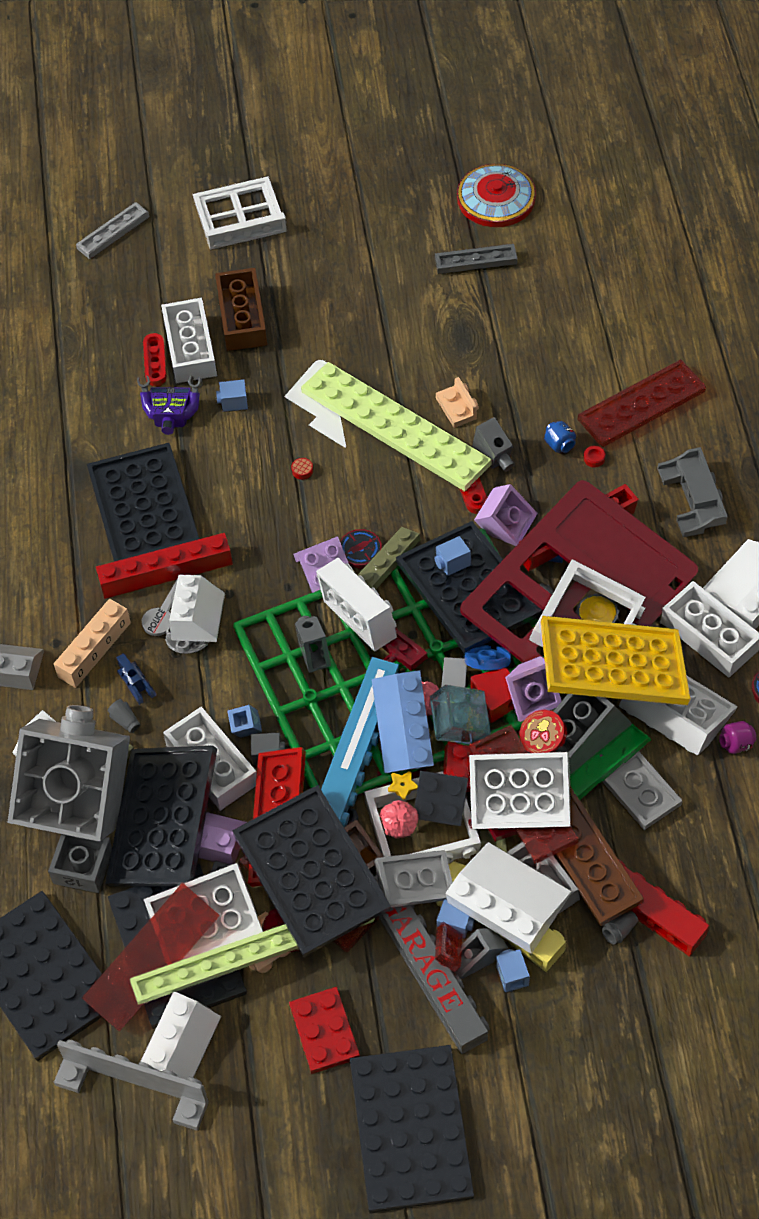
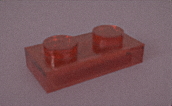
[435,922,463,972]

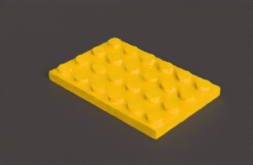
[540,616,690,705]

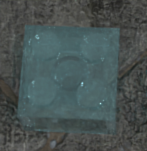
[430,685,491,745]

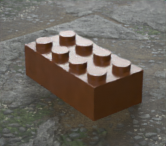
[215,268,267,351]

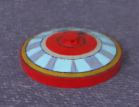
[457,164,536,227]

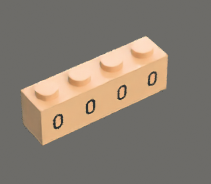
[54,599,131,688]

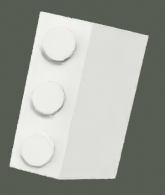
[169,575,225,642]
[141,991,221,1079]

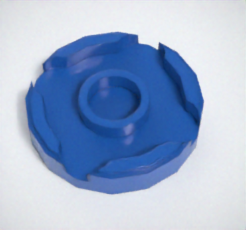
[465,645,511,670]

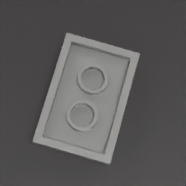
[603,751,682,830]
[374,850,453,907]

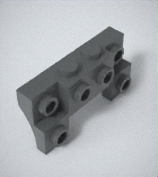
[657,447,727,537]

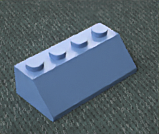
[371,671,434,773]

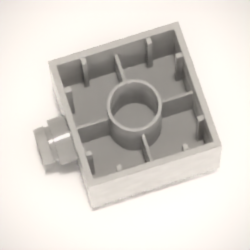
[8,705,130,841]

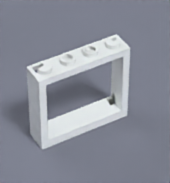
[529,559,645,647]
[364,771,481,864]

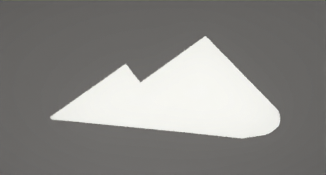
[284,360,346,447]

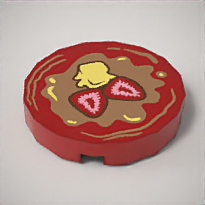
[519,709,567,753]

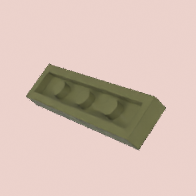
[357,527,421,589]

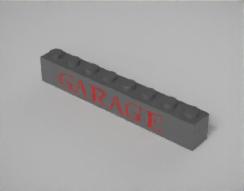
[374,875,490,1055]

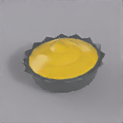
[575,593,620,623]

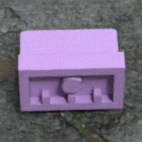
[293,537,349,593]

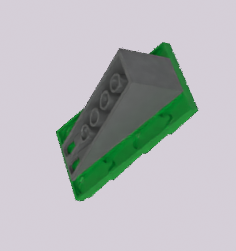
[497,694,652,832]

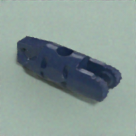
[116,653,156,705]

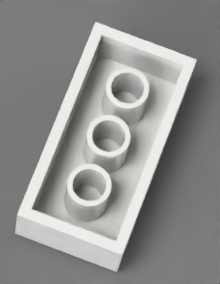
[161,298,217,383]
[316,558,397,651]
[660,581,759,677]
[163,707,257,811]

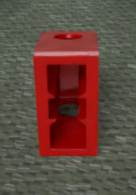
[471,668,515,723]

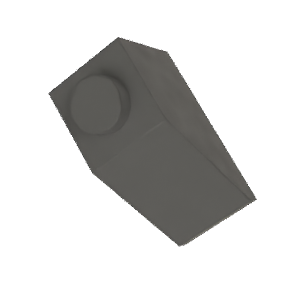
[448,928,508,979]

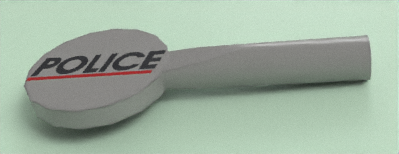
[141,579,178,636]

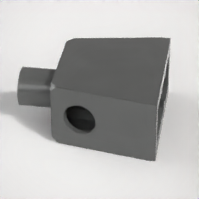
[472,417,515,472]
[295,616,331,673]

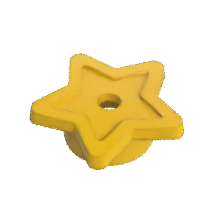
[388,771,418,800]

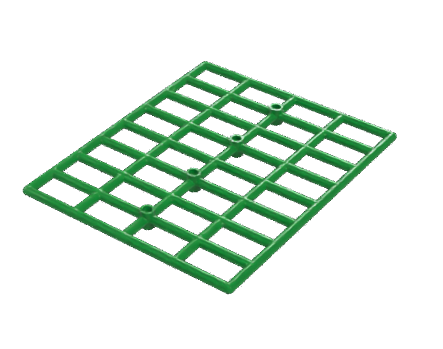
[233,528,556,795]

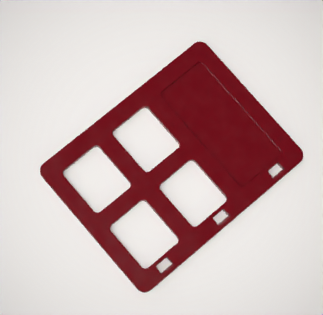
[460,480,698,697]

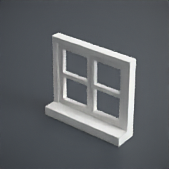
[193,177,287,250]

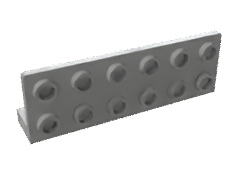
[54,1040,209,1131]

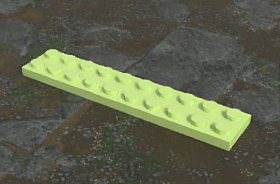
[301,362,492,491]

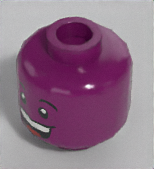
[719,721,756,754]

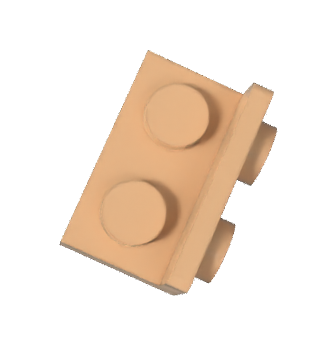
[436,377,479,428]

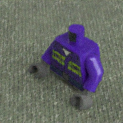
[137,375,203,435]

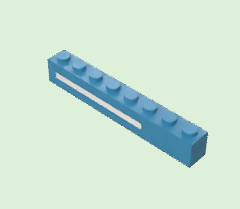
[321,657,399,827]

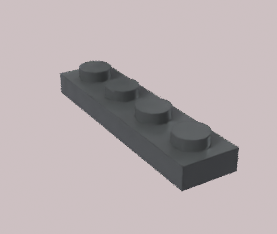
[435,244,517,274]

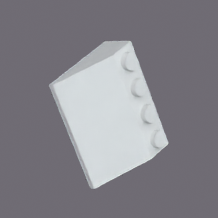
[703,539,759,629]
[619,675,737,755]
[469,752,570,829]
[445,842,572,954]
[144,863,263,965]

